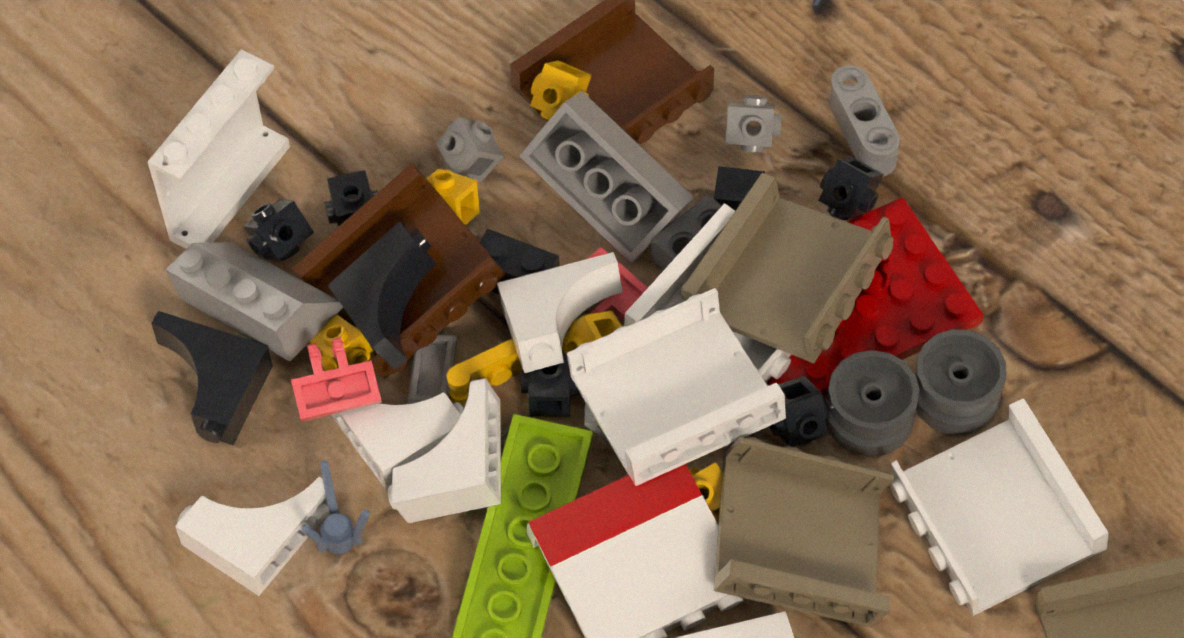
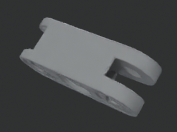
[829,65,900,176]

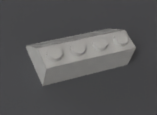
[519,91,695,264]
[165,242,343,361]

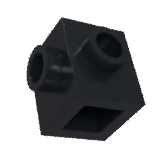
[818,156,884,220]
[324,170,378,227]
[243,199,314,261]
[521,354,579,417]
[769,376,829,447]

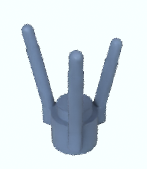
[301,460,370,554]

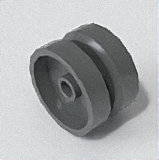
[915,329,1006,435]
[826,350,920,457]

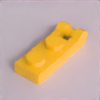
[446,339,523,406]

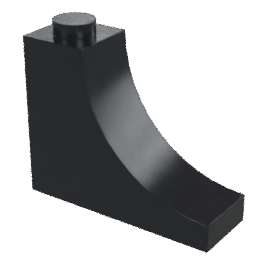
[328,221,437,370]
[151,311,273,445]

